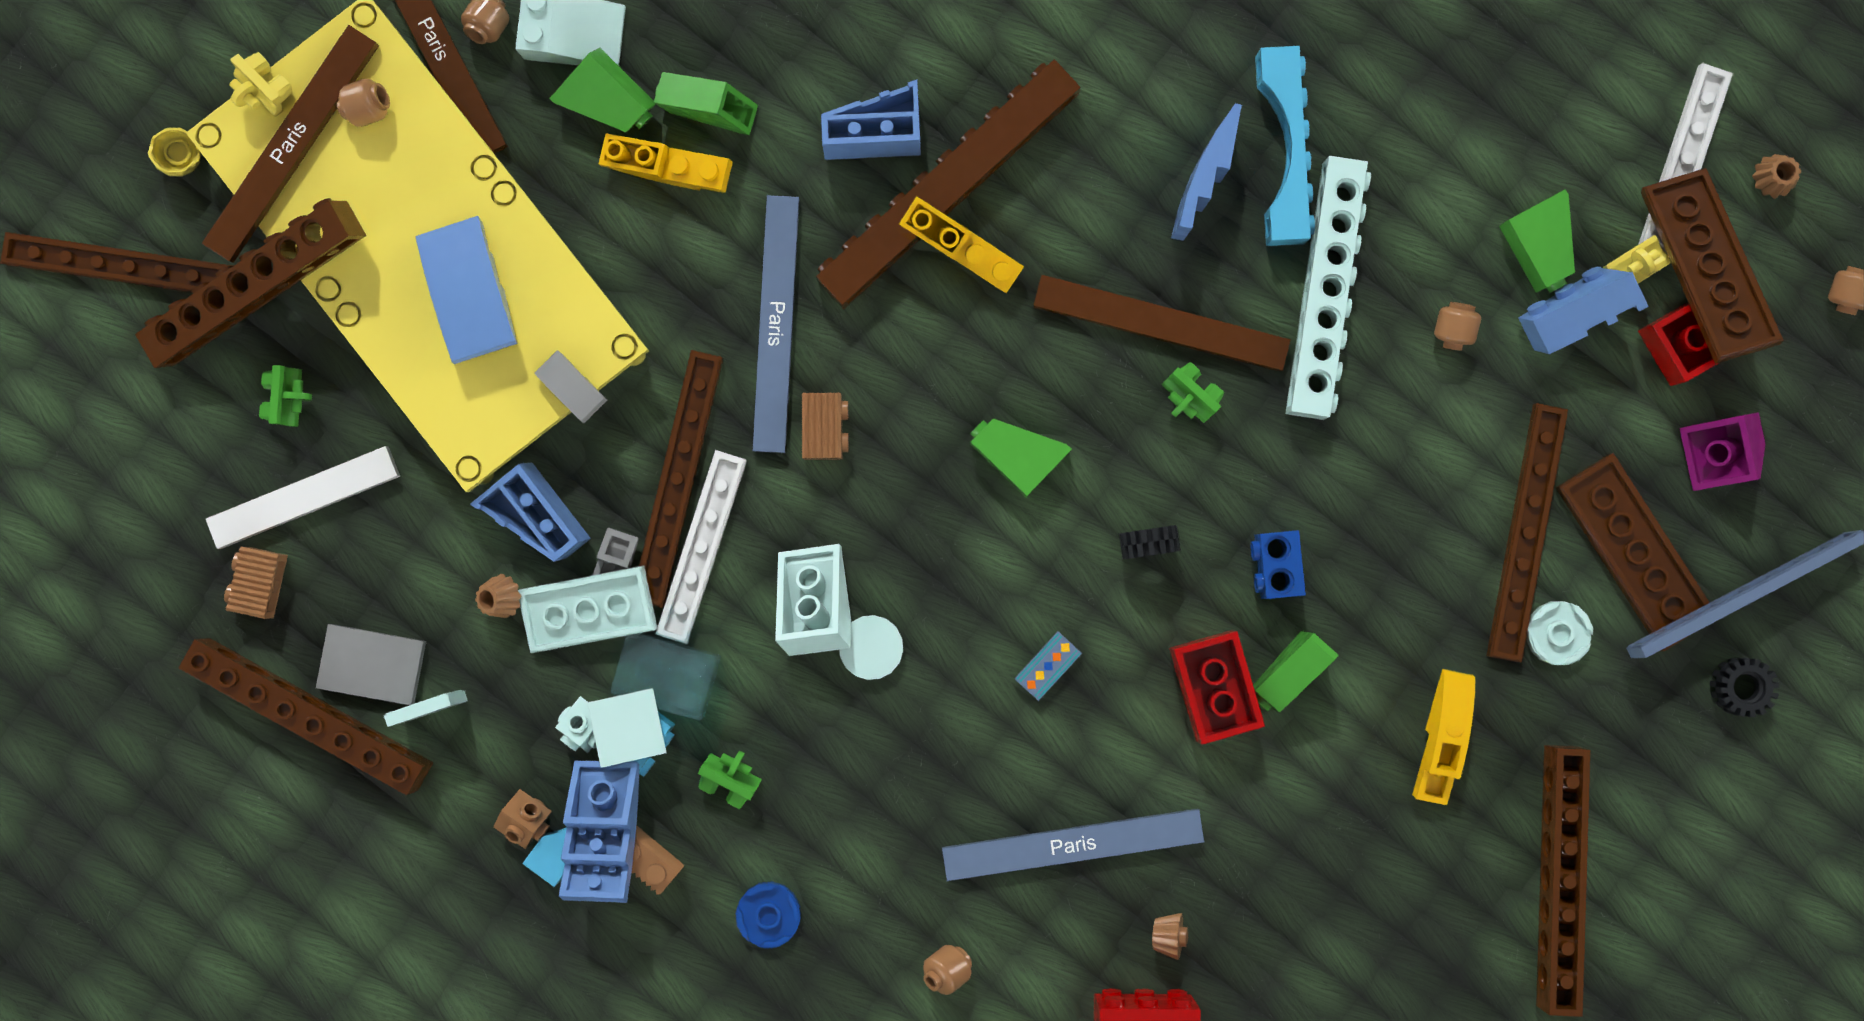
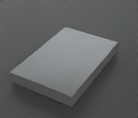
[316,624,426,705]

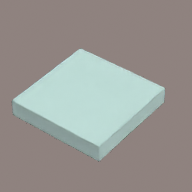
[587,688,667,768]
[384,690,468,727]

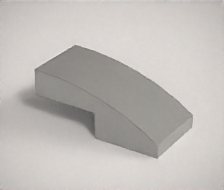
[534,350,607,423]
[593,528,639,575]

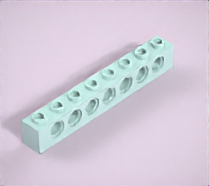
[1285,156,1371,420]

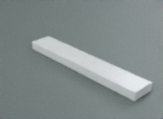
[1638,63,1733,255]
[205,446,400,549]
[656,450,747,644]

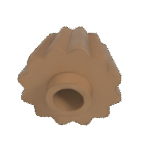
[1752,154,1801,199]
[475,574,521,618]
[1152,913,1188,960]

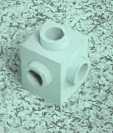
[555,696,596,753]

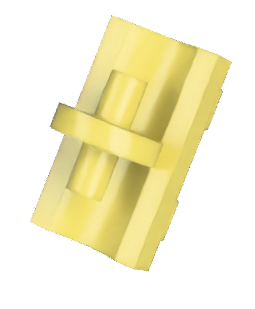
[229,52,292,117]
[1603,235,1671,283]

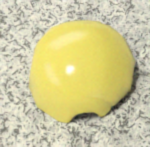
[148,128,202,177]

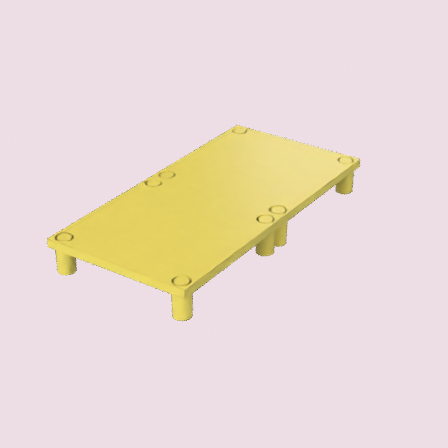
[186,0,649,492]

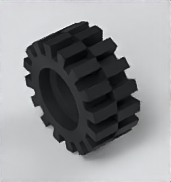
[1119,525,1181,559]
[1710,657,1779,717]

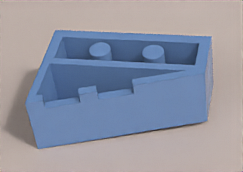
[821,79,921,160]
[1518,267,1649,354]
[470,462,591,562]

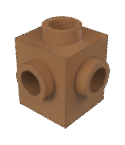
[494,789,552,849]

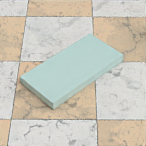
[518,565,658,653]

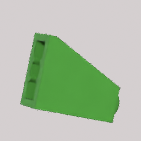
[550,48,656,132]
[653,72,758,135]
[1499,189,1575,293]
[970,419,1072,498]
[1253,631,1339,713]

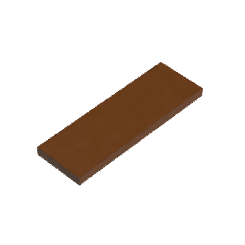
[1641,168,1784,364]
[1555,453,1710,651]

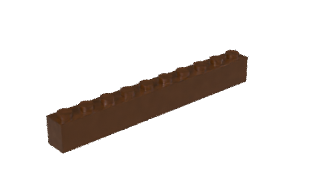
[816,59,1081,309]

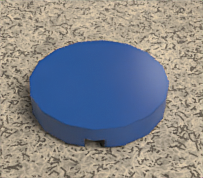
[736,882,801,949]

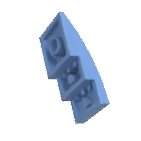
[1171,103,1242,241]
[415,216,517,364]
[559,760,639,903]

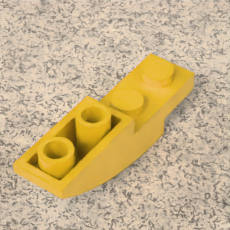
[598,133,733,193]
[899,196,1024,294]
[1412,669,1475,805]

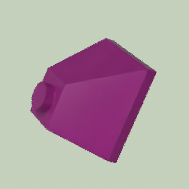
[1679,412,1765,491]

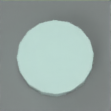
[1526,601,1593,665]
[839,615,903,680]

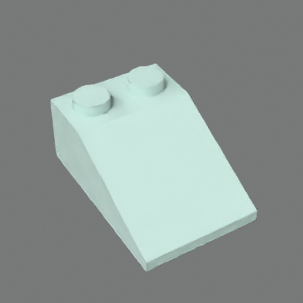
[515,0,626,66]
[775,544,851,656]

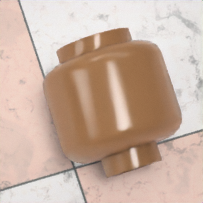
[461,0,510,44]
[337,79,390,127]
[1828,266,1864,316]
[1434,302,1481,351]
[923,945,972,995]

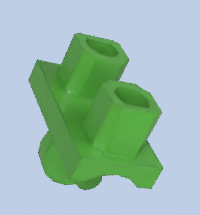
[1161,362,1224,423]
[259,365,312,427]
[698,750,762,809]

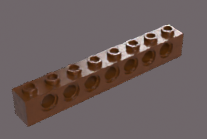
[135,198,367,368]
[178,638,433,795]
[1536,745,1591,1017]

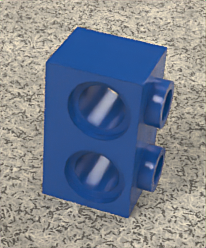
[1250,530,1306,599]

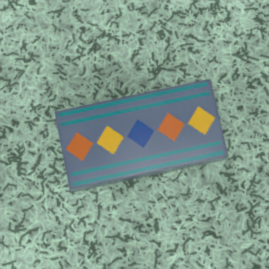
[1014,631,1082,701]

